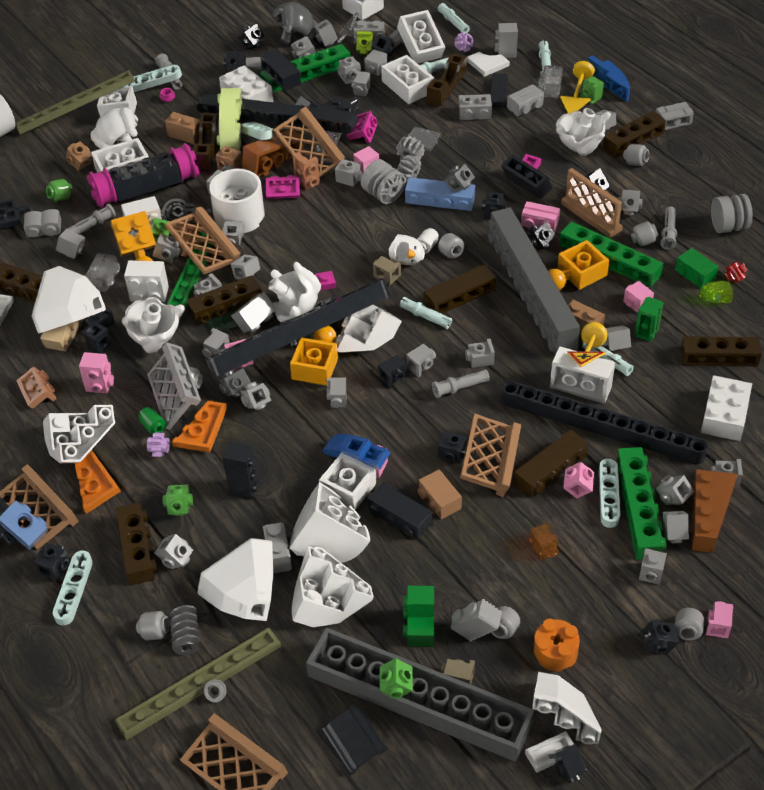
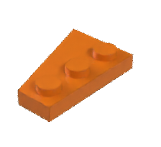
[172,401,227,452]
[75,450,121,514]

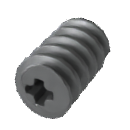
[169,605,200,655]

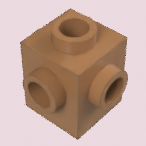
[66,141,92,171]
[216,146,242,169]

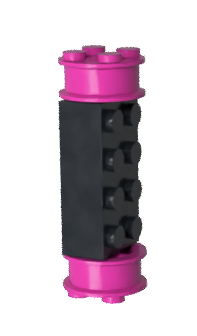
[87,143,200,208]

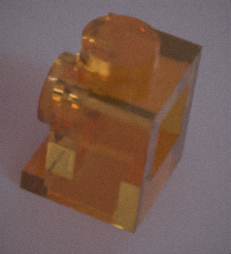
[530,522,559,560]

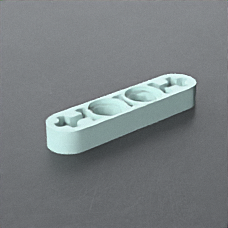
[123,65,182,92]
[241,122,274,140]
[599,459,620,528]
[53,551,92,625]

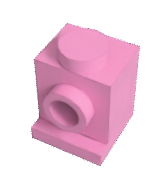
[706,601,733,638]

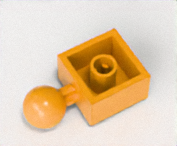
[111,211,156,261]
[548,240,609,291]
[290,326,338,386]

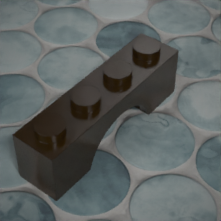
[427,53,467,106]
[193,113,219,170]

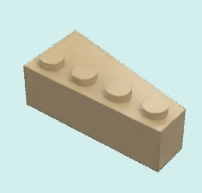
[40,318,85,352]

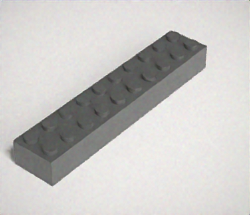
[488,207,580,356]
[306,627,534,762]

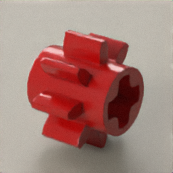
[724,261,748,283]

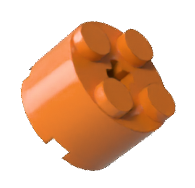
[534,619,580,671]

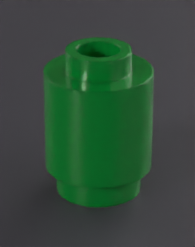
[138,407,166,435]

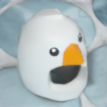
[389,234,425,265]

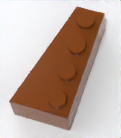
[241,129,304,177]
[692,469,738,553]

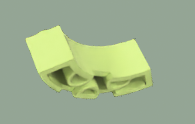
[217,88,242,150]

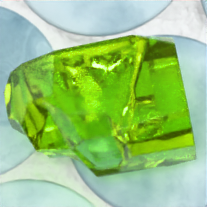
[700,281,733,304]

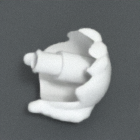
[91,107,138,149]
[556,108,611,156]
[269,262,321,322]
[122,297,184,353]

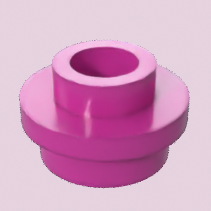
[159,88,175,102]

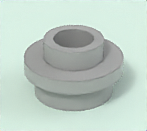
[204,679,226,702]

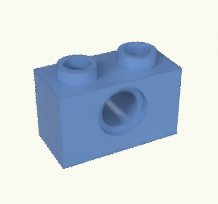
[0,501,47,550]

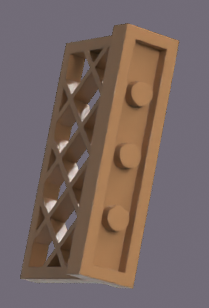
[273,106,345,178]
[561,168,623,238]
[165,206,241,274]
[460,414,521,497]
[0,464,79,550]
[180,713,288,790]

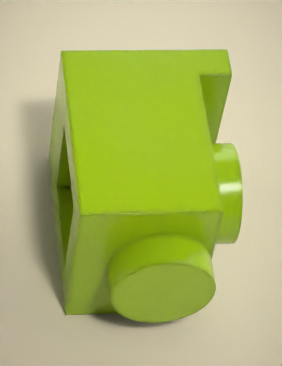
[356,31,373,55]

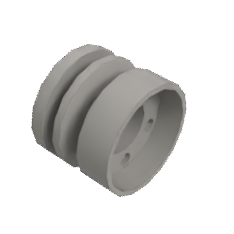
[361,159,406,204]
[711,194,753,233]

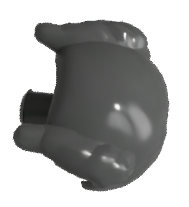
[272,2,318,45]

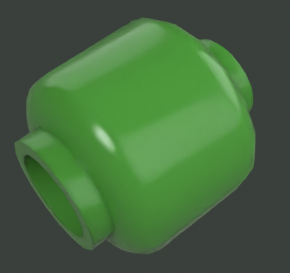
[46,179,72,202]

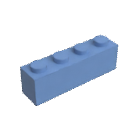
[405,177,475,211]

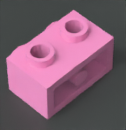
[79,352,114,394]

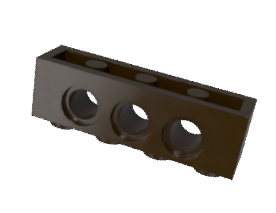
[603,111,666,158]
[0,262,43,302]
[186,275,262,326]
[680,336,762,367]
[116,502,157,586]

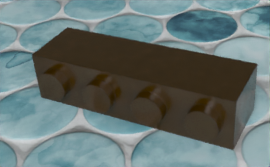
[424,265,497,314]
[514,430,588,498]

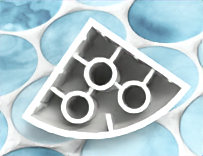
[289,482,370,563]

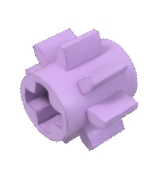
[455,32,473,52]
[147,433,170,457]

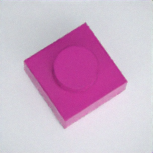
[522,154,541,169]
[315,271,336,291]

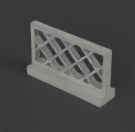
[147,342,201,430]

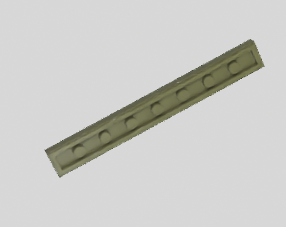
[15,70,135,134]
[115,627,281,740]

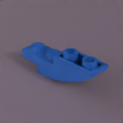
[588,55,630,102]
[322,434,390,469]

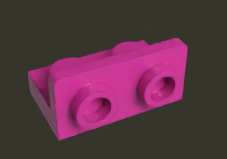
[346,111,377,143]
[266,175,300,199]

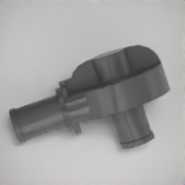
[161,198,211,224]

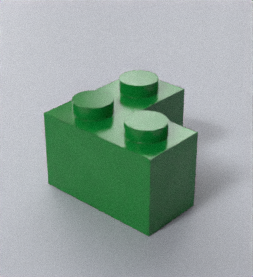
[403,586,434,647]

